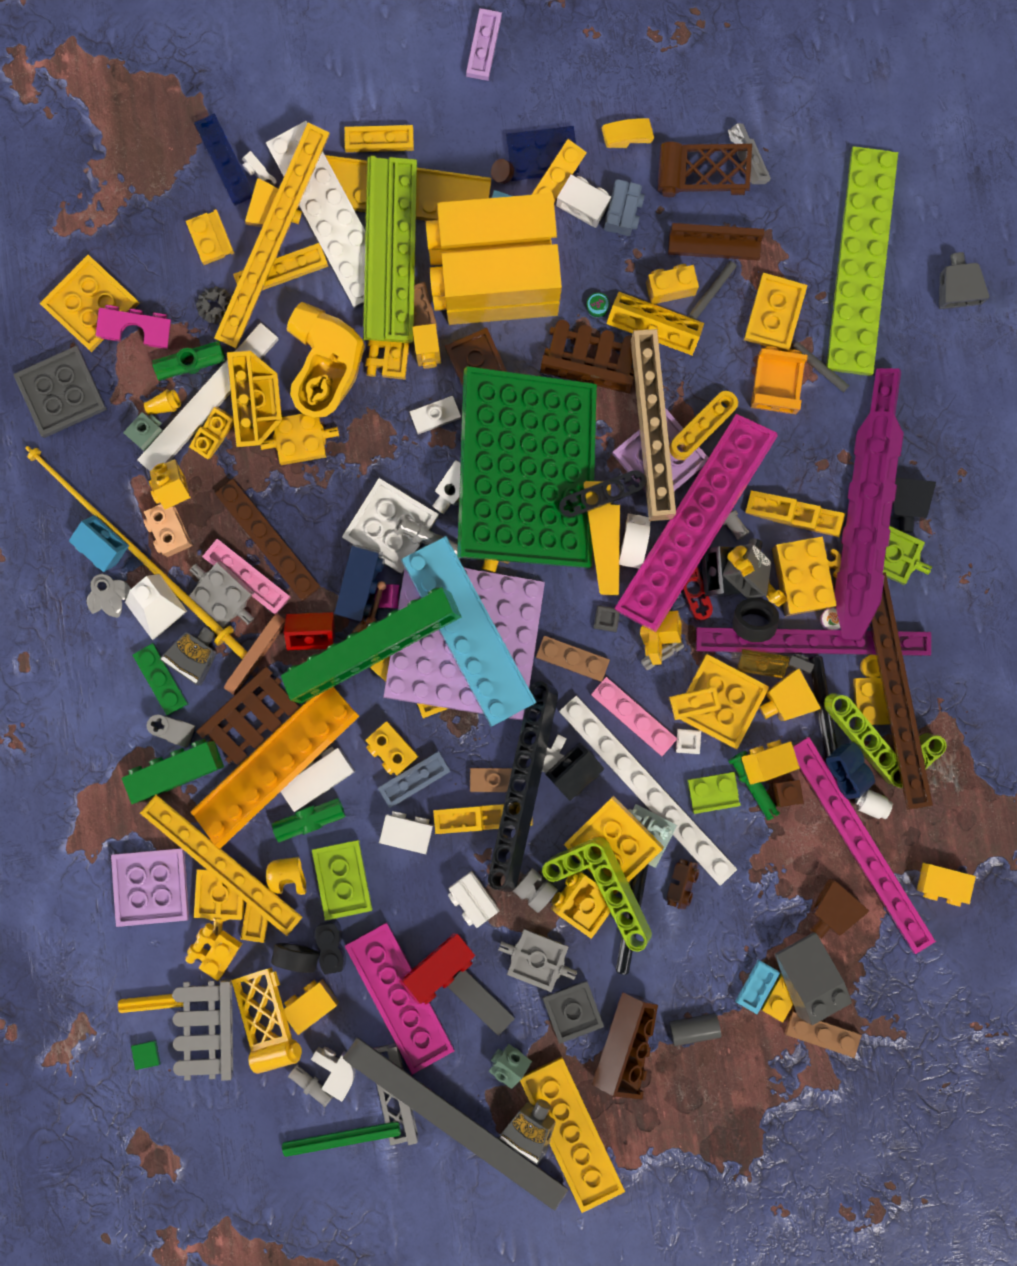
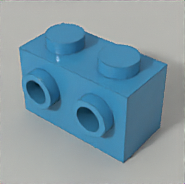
[69,515,129,572]

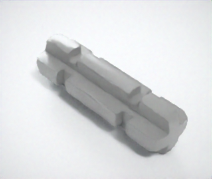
[641,641,684,670]

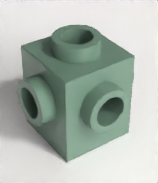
[489,1044,532,1089]

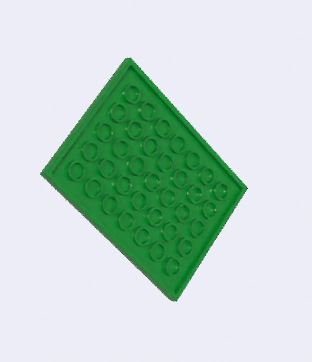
[457,366,597,568]

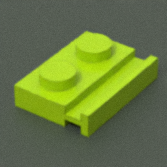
[687,772,741,814]

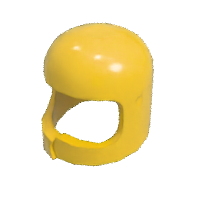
[266,857,307,895]

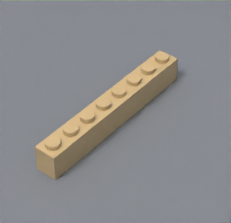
[631,329,676,521]

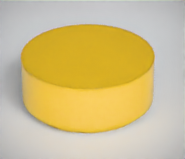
[860,655,880,678]

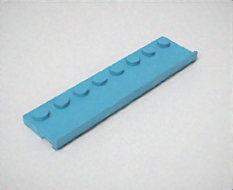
[401,536,536,727]

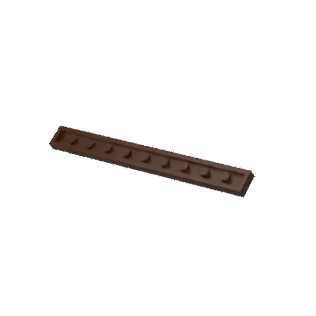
[870,572,933,810]

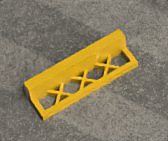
[606,292,704,356]

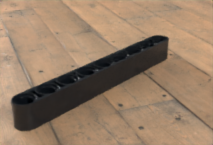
[488,681,558,892]

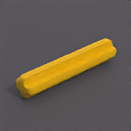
[118,994,183,1013]

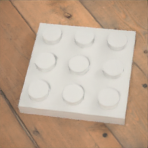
[342,478,439,574]

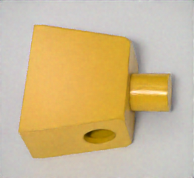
[245,178,302,227]
[759,669,821,721]

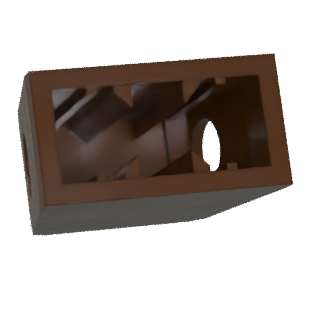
[810,879,869,939]

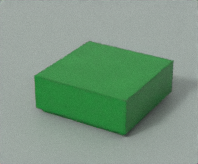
[131,1040,161,1070]

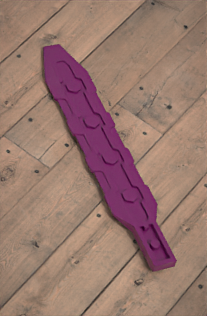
[834,368,904,641]

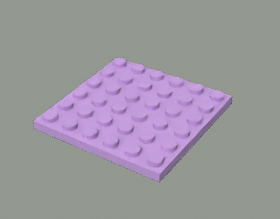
[383,568,545,721]

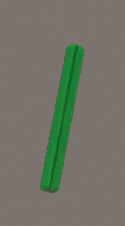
[282,1121,401,1157]

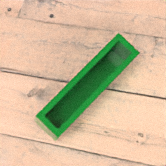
[121,739,224,805]

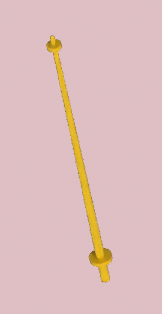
[26,446,248,660]

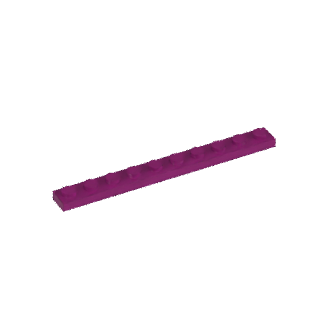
[696,628,931,656]

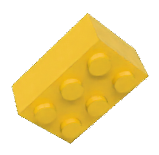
[772,536,836,616]

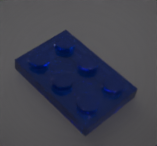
[506,126,580,181]

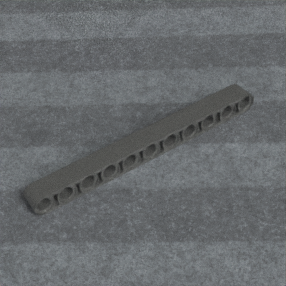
[343,1037,569,1211]

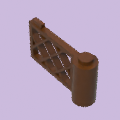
[658,142,753,197]

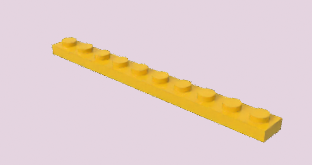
[214,122,330,349]

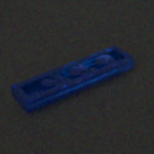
[194,113,253,206]

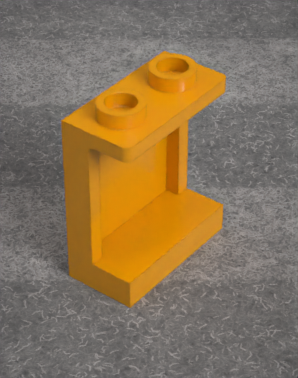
[751,346,808,415]

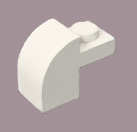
[619,513,651,569]
[311,1047,355,1102]

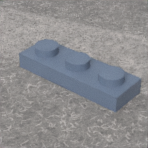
[378,751,451,808]

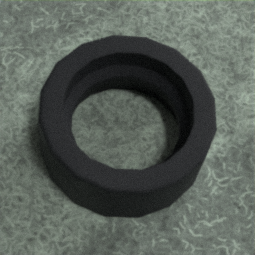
[732,598,779,642]
[271,943,320,973]

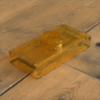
[737,649,789,678]

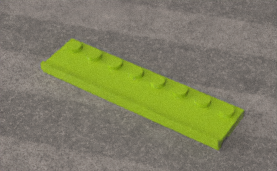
[363,155,417,343]

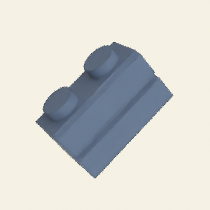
[604,179,645,236]

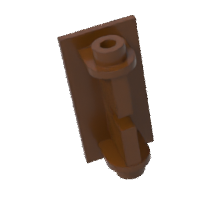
[666,858,699,909]

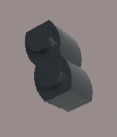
[315,920,346,975]

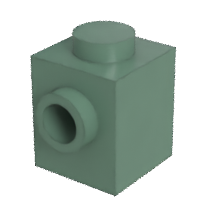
[123,412,163,452]

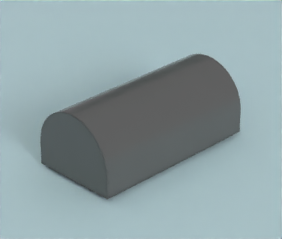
[669,1013,721,1047]

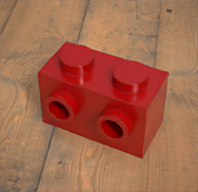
[284,612,336,650]

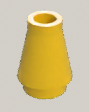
[144,389,181,416]

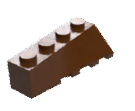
[592,992,658,1100]

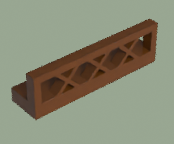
[668,223,765,261]

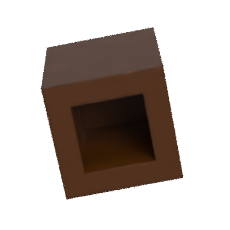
[771,779,804,807]

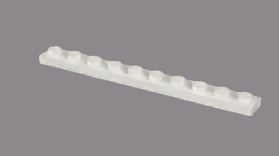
[559,696,737,886]

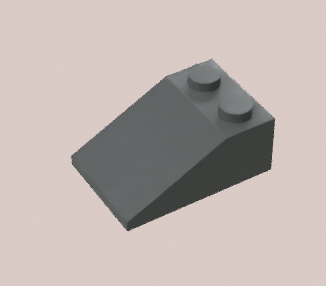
[774,932,852,1025]

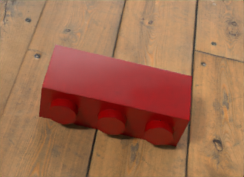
[399,934,475,1004]

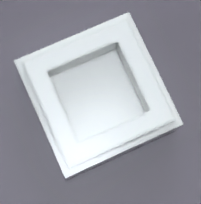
[676,729,701,754]

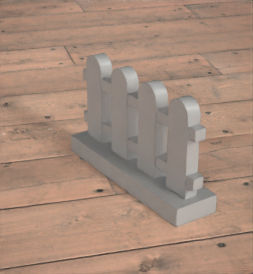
[172,978,233,1081]

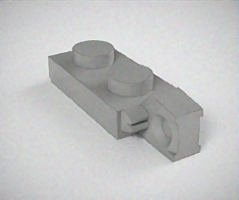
[728,123,771,184]

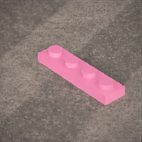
[202,539,291,615]
[591,677,677,757]

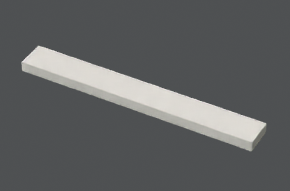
[137,323,279,471]

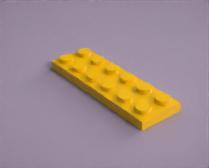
[520,1057,625,1213]

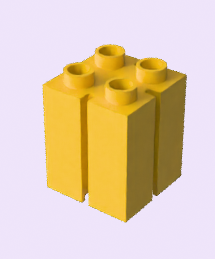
[426,193,562,325]

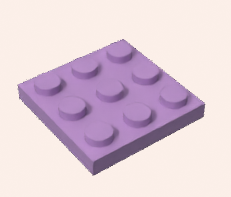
[612,408,709,493]
[111,848,189,927]

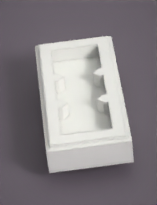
[410,396,461,435]

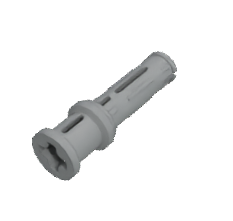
[394,515,460,559]

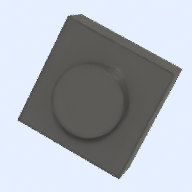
[784,654,814,674]

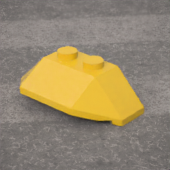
[227,351,282,447]

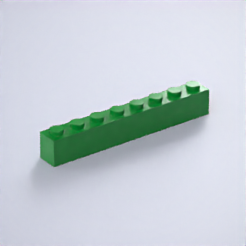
[281,587,461,704]

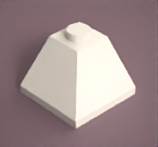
[125,574,187,640]

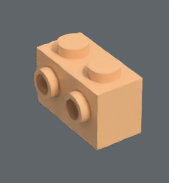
[144,504,193,557]

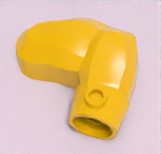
[287,302,365,418]

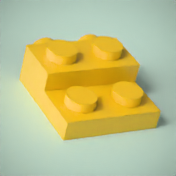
[550,871,611,939]

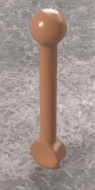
[366,581,386,625]

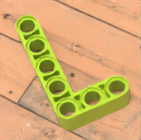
[824,693,947,788]
[542,837,652,952]

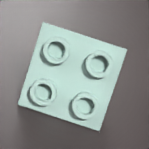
[628,804,677,868]

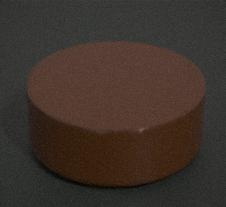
[491,159,514,184]

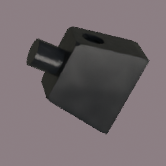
[890,478,936,533]

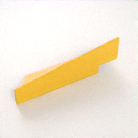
[584,481,620,595]

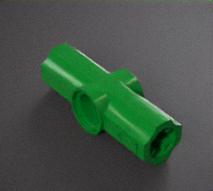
[152,341,226,381]
[271,798,346,843]

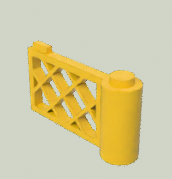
[232,967,302,1074]

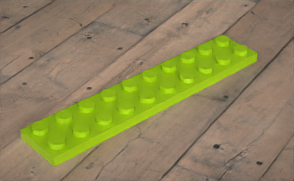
[826,146,898,376]

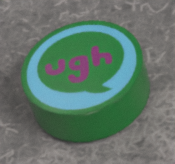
[586,293,610,317]

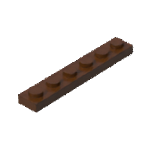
[215,479,321,601]

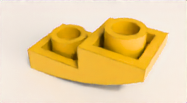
[602,118,654,148]
[189,407,234,460]

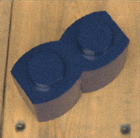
[826,742,875,799]

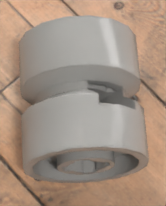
[513,868,558,913]

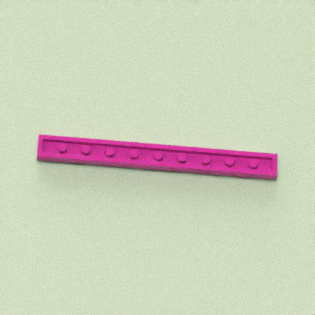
[793,737,936,954]

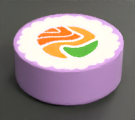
[820,607,840,630]

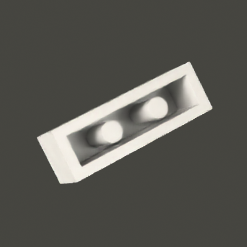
[281,747,356,812]

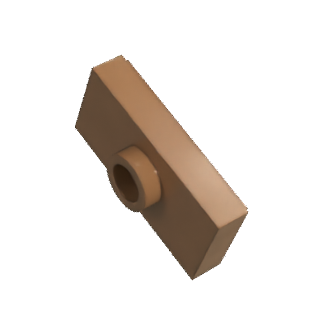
[414,282,437,328]
[470,768,512,792]

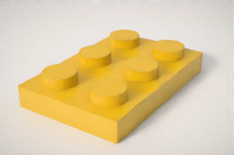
[744,273,808,352]

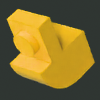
[640,611,682,665]

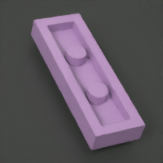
[466,8,502,81]

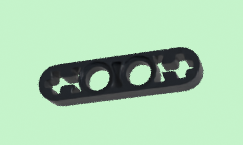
[559,470,646,519]

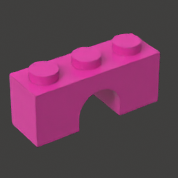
[96,305,171,349]

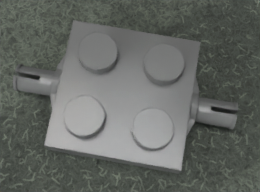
[189,561,254,628]
[498,929,577,992]

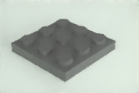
[13,346,107,438]

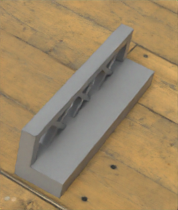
[374,1043,419,1146]

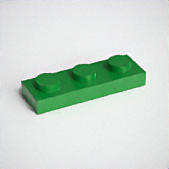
[132,643,189,716]

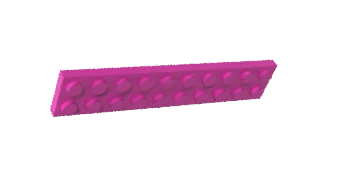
[615,414,778,632]

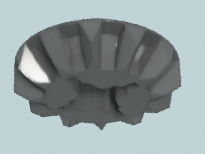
[196,286,232,323]

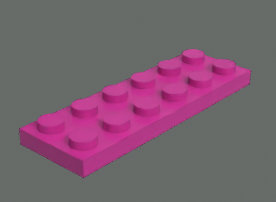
[345,922,455,1074]

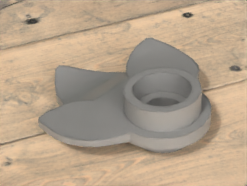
[87,574,132,618]

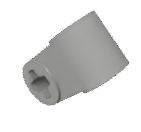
[147,715,196,748]

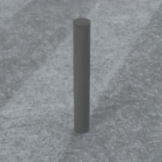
[689,261,737,320]
[791,341,849,393]

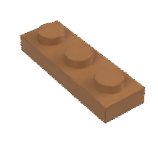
[536,636,610,682]
[785,1011,862,1058]

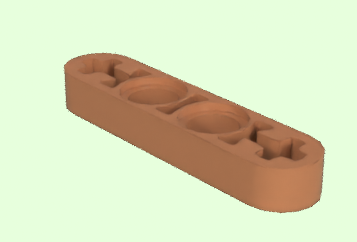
[224,614,286,695]

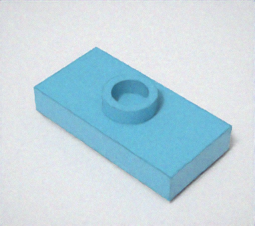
[735,959,780,1014]

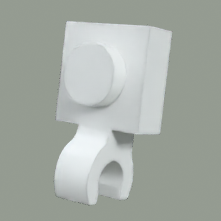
[242,151,277,185]
[542,734,566,773]

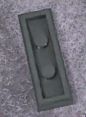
[447,970,515,1036]

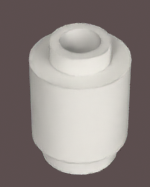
[855,789,893,819]

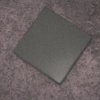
[593,605,620,633]

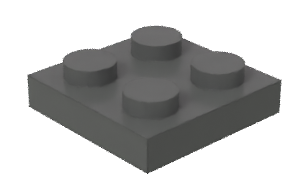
[542,980,604,1044]

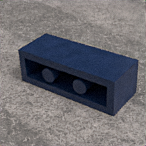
[334,545,385,621]

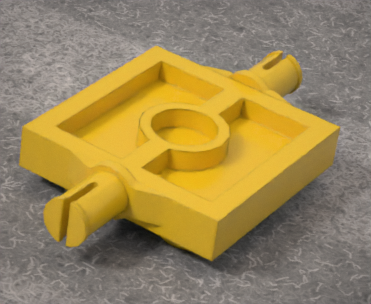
[260,414,339,465]
[194,869,244,936]

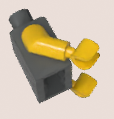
[723,538,787,607]

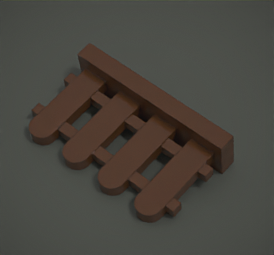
[540,320,634,394]
[196,665,299,765]

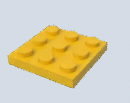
[39,255,140,353]
[673,654,769,749]
[564,796,664,895]

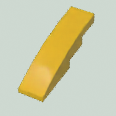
[745,490,845,537]
[433,804,533,834]

